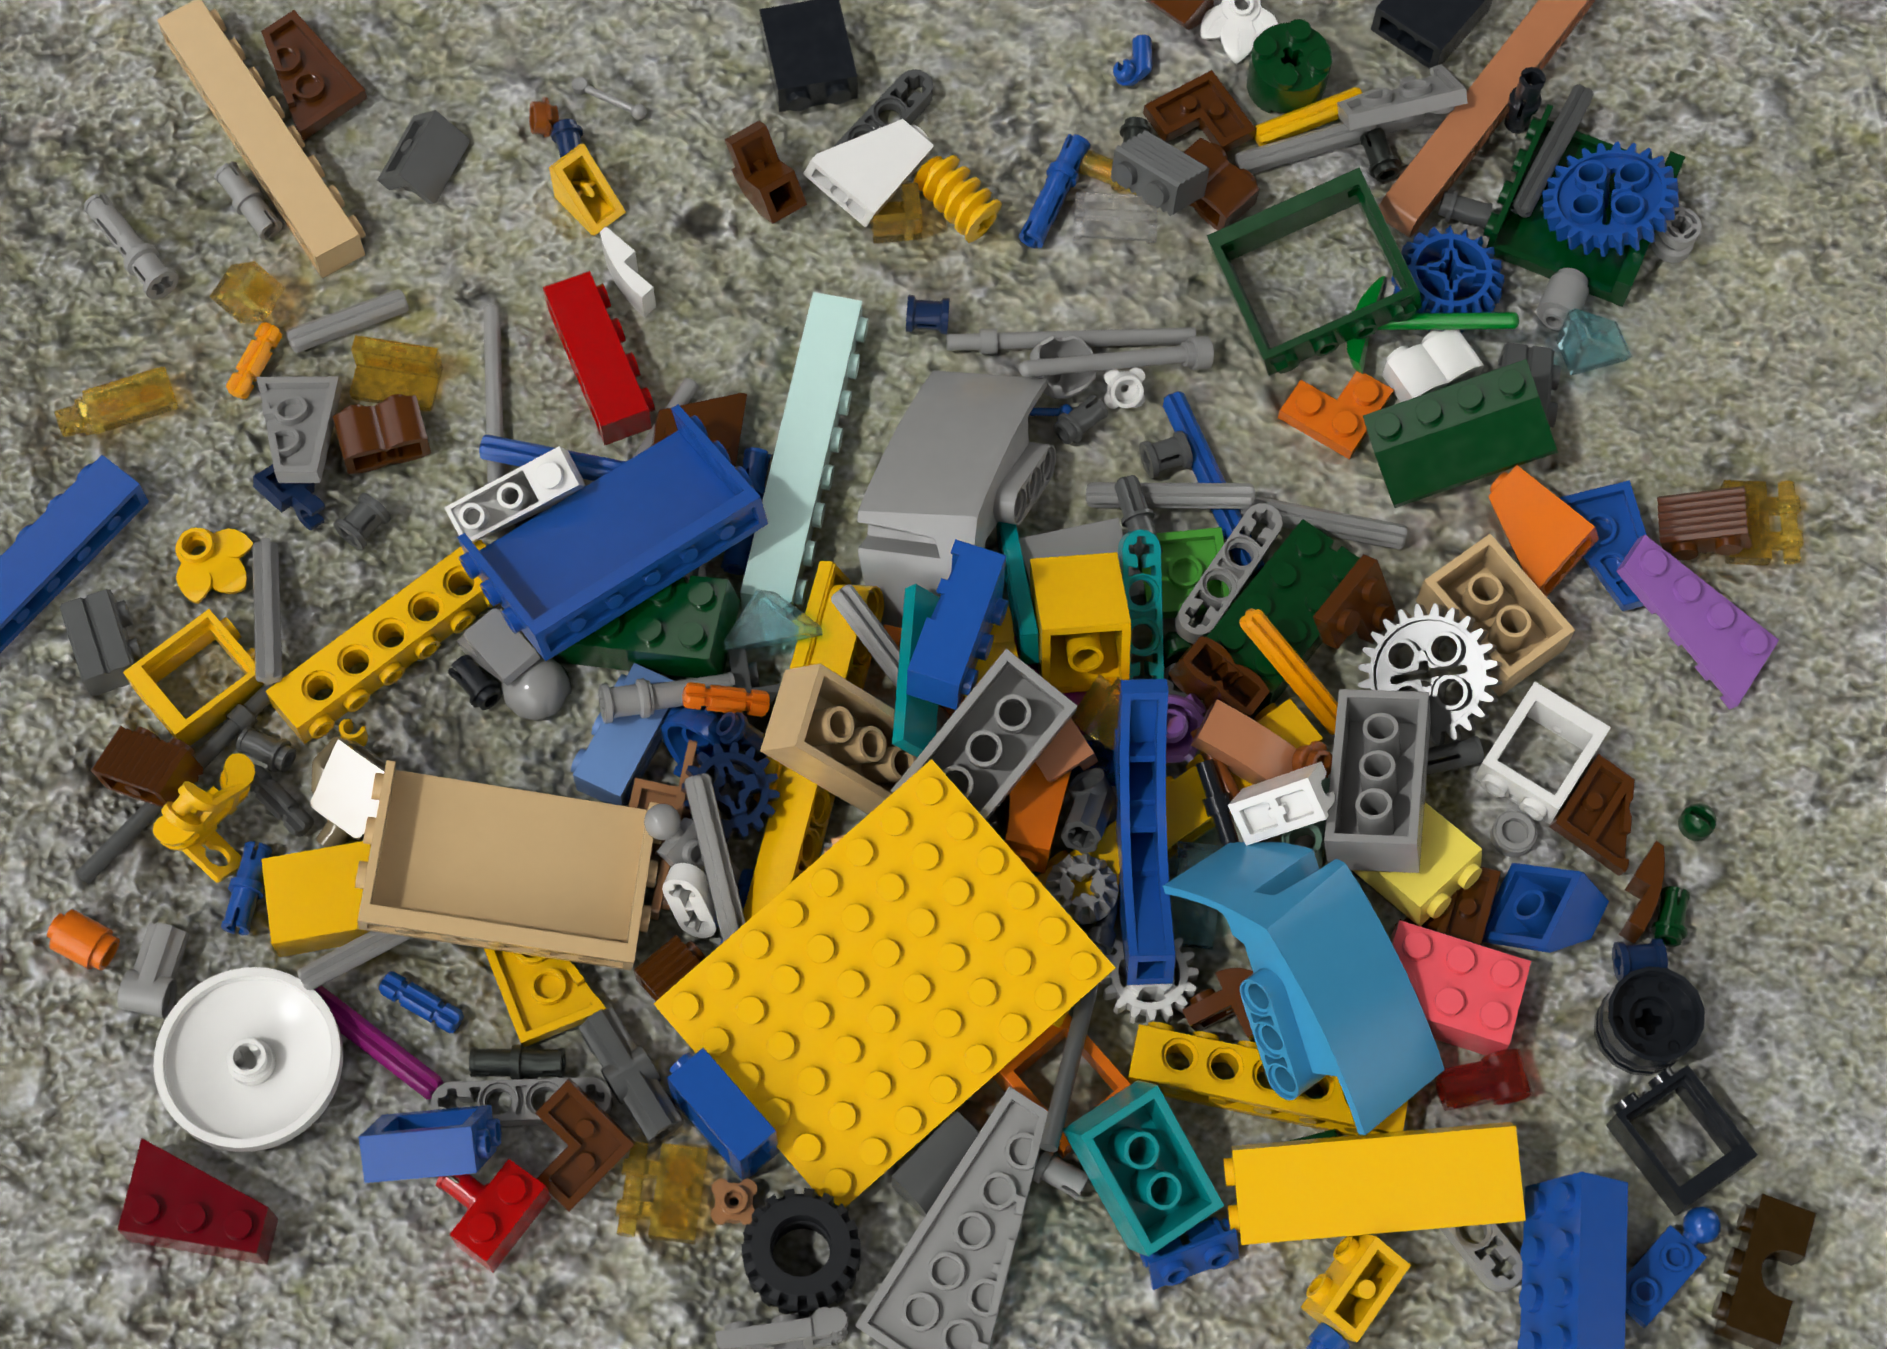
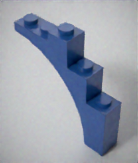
[1113,679,1176,985]

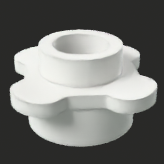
[1104,367,1145,409]

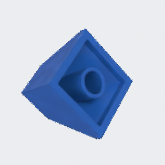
[1483,863,1609,953]

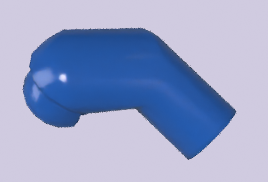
[1113,35,1153,87]

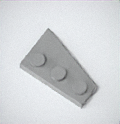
[1337,64,1467,132]
[256,376,342,483]

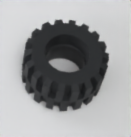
[741,1188,861,1317]

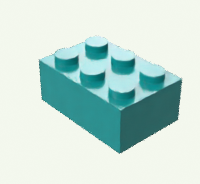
[1063,1080,1224,1257]

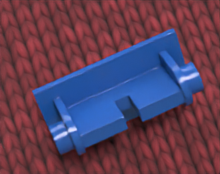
[1139,1217,1239,1290]

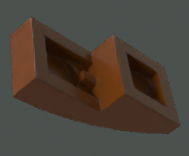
[1619,841,1665,944]

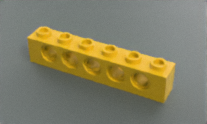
[265,539,500,745]
[1127,1022,1408,1136]

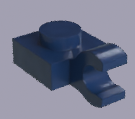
[253,464,325,530]

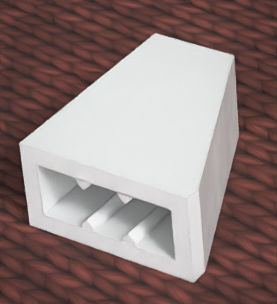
[803,119,934,228]

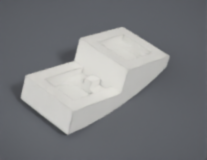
[600,226,656,318]

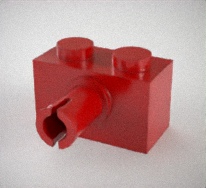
[436,1159,551,1273]

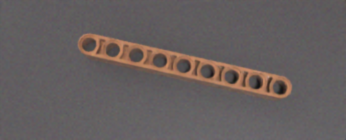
[1379,0,1595,238]

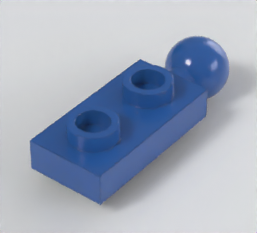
[1626,1206,1721,1328]

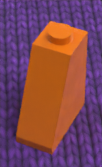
[1488,465,1599,597]

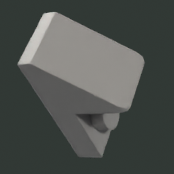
[456,608,540,686]

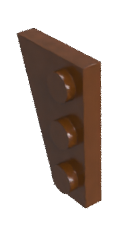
[261,10,367,141]

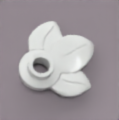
[1200,0,1278,64]

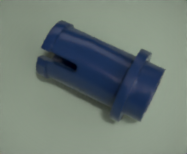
[551,119,583,158]
[716,712,767,761]

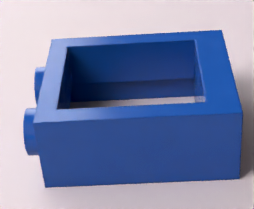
[667,1048,779,1181]
[359,1105,502,1183]

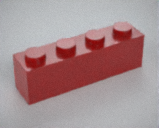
[543,271,655,446]

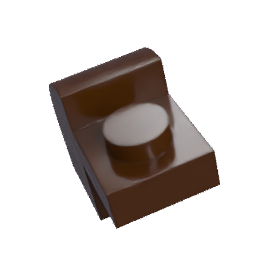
[725,121,807,224]
[1182,968,1255,1042]

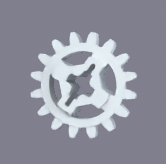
[1100,937,1199,1024]

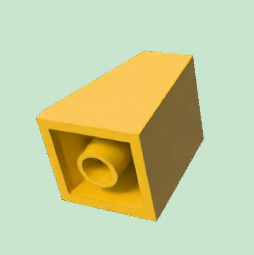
[1030,552,1131,693]

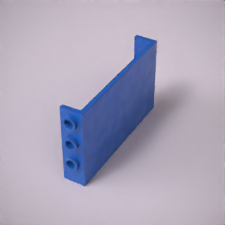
[457,404,768,662]

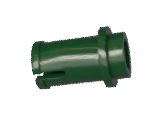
[1651,886,1690,947]

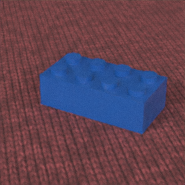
[1517,1172,1628,1349]

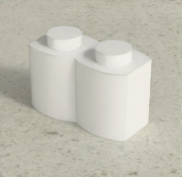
[1382,330,1484,402]

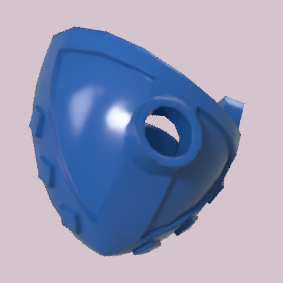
[661,706,731,777]

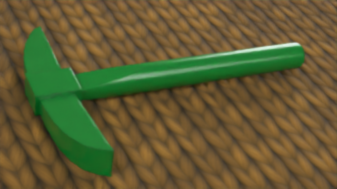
[1347,276,1519,374]

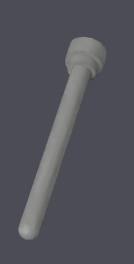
[1019,335,1214,377]

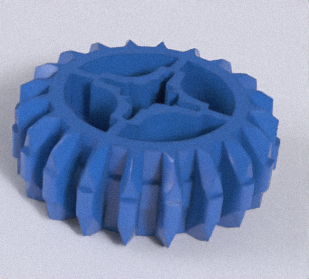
[1391,225,1505,334]

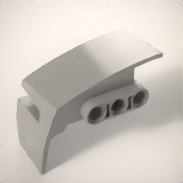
[857,371,1056,628]

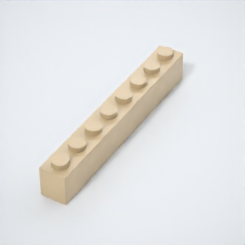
[157,0,366,278]

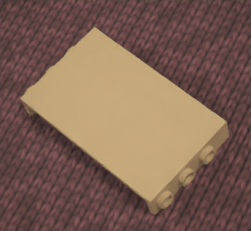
[355,760,662,970]

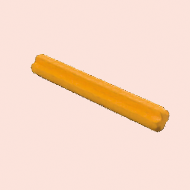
[1239,608,1338,735]

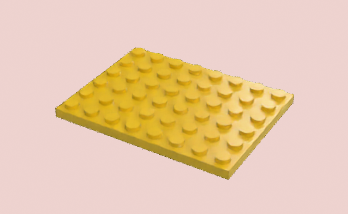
[654,759,1116,1207]

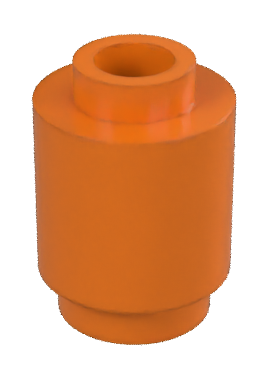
[47,909,120,971]

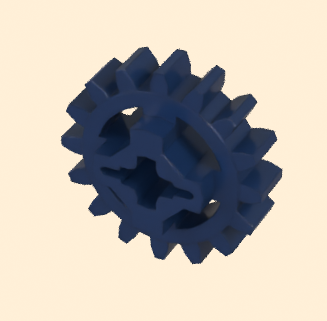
[681,742,780,842]

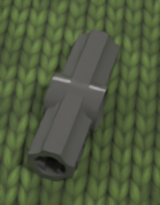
[579,1007,684,1144]

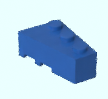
[906,539,1008,710]

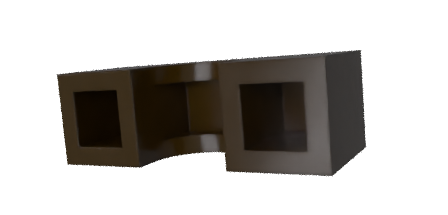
[1712,1193,1817,1349]

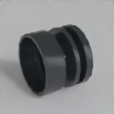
[1594,966,1705,1076]

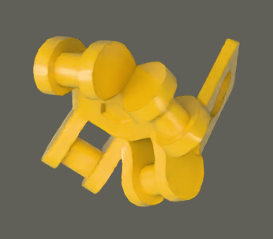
[153,753,255,883]

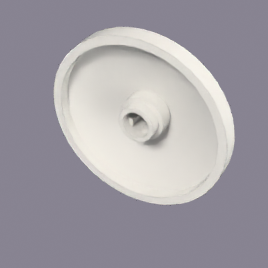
[153,967,343,1152]

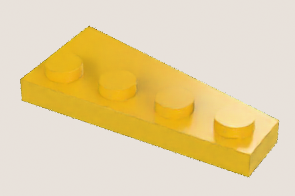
[484,948,607,1047]

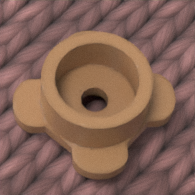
[710,1178,758,1225]

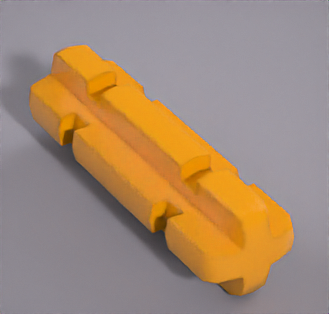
[226,322,282,400]

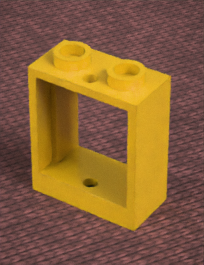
[123,609,264,746]

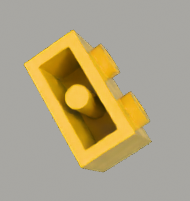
[1300,1234,1411,1342]

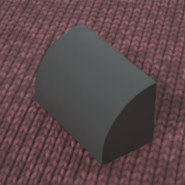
[891,1110,979,1217]

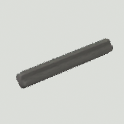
[1510,84,1594,218]

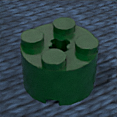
[1246,19,1332,114]

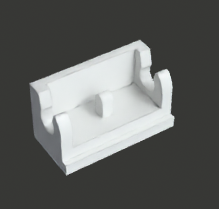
[1228,761,1335,846]

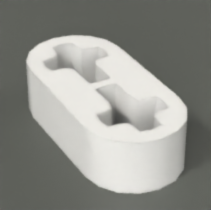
[662,863,718,938]

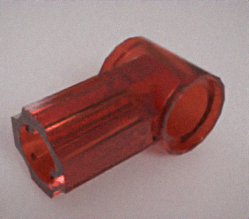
[1435,1048,1533,1111]

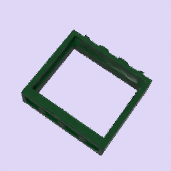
[1207,167,1422,376]

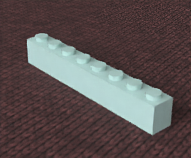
[740,292,869,619]

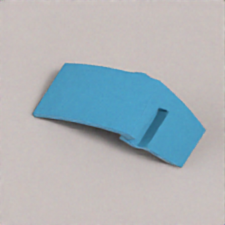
[1163,842,1445,1135]

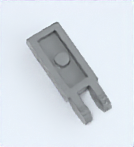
[715,1306,849,1349]

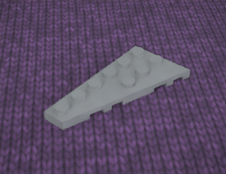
[855,1086,1048,1349]

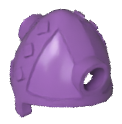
[1166,693,1206,763]

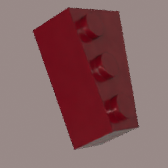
[117,1138,278,1265]

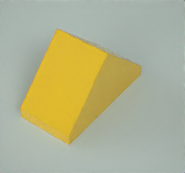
[549,143,626,236]

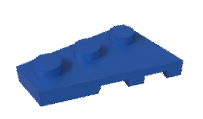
[1559,480,1647,611]

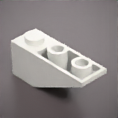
[444,446,586,543]

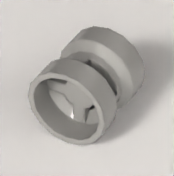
[1651,207,1702,263]

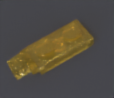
[54,366,179,437]

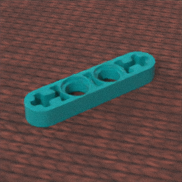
[1118,529,1164,680]

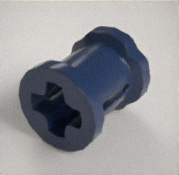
[906,295,950,334]
[1612,938,1668,982]

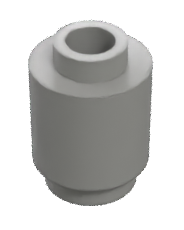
[1537,268,1589,331]

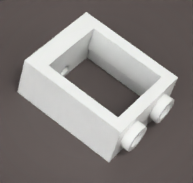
[1474,682,1611,824]

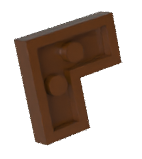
[1143,70,1256,153]
[1313,554,1397,649]
[535,1077,636,1212]

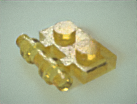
[1720,480,1804,565]
[615,1141,709,1244]

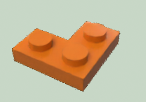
[1278,371,1394,460]

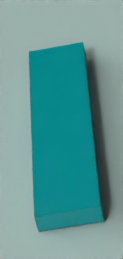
[996,522,1039,665]
[892,584,940,757]

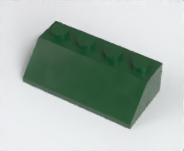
[1363,359,1558,508]

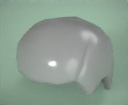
[1030,335,1096,399]
[502,655,572,721]

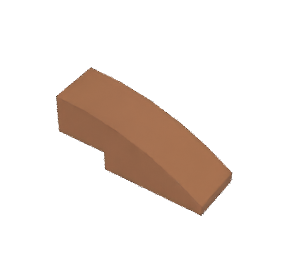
[1191,699,1297,785]

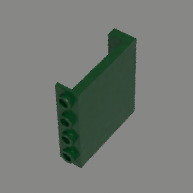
[1483,104,1685,307]

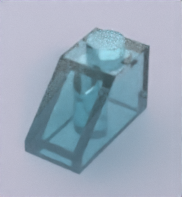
[1171,841,1222,950]

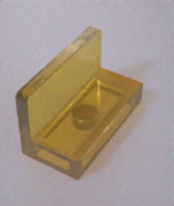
[349,335,443,411]

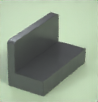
[377,110,470,204]

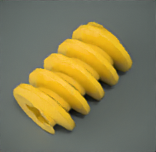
[914,155,1002,243]

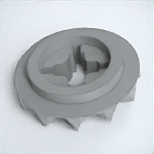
[1046,853,1118,925]

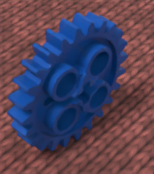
[1542,142,1679,257]

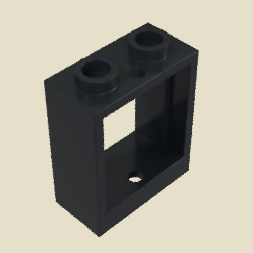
[1606,1065,1758,1216]

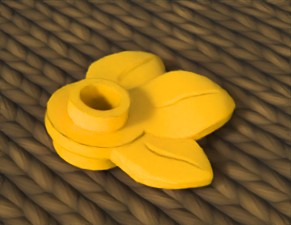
[175,528,253,604]

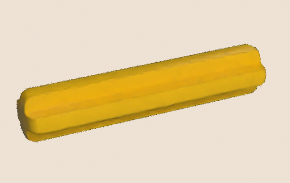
[1254,87,1362,146]

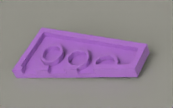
[1616,535,1779,710]

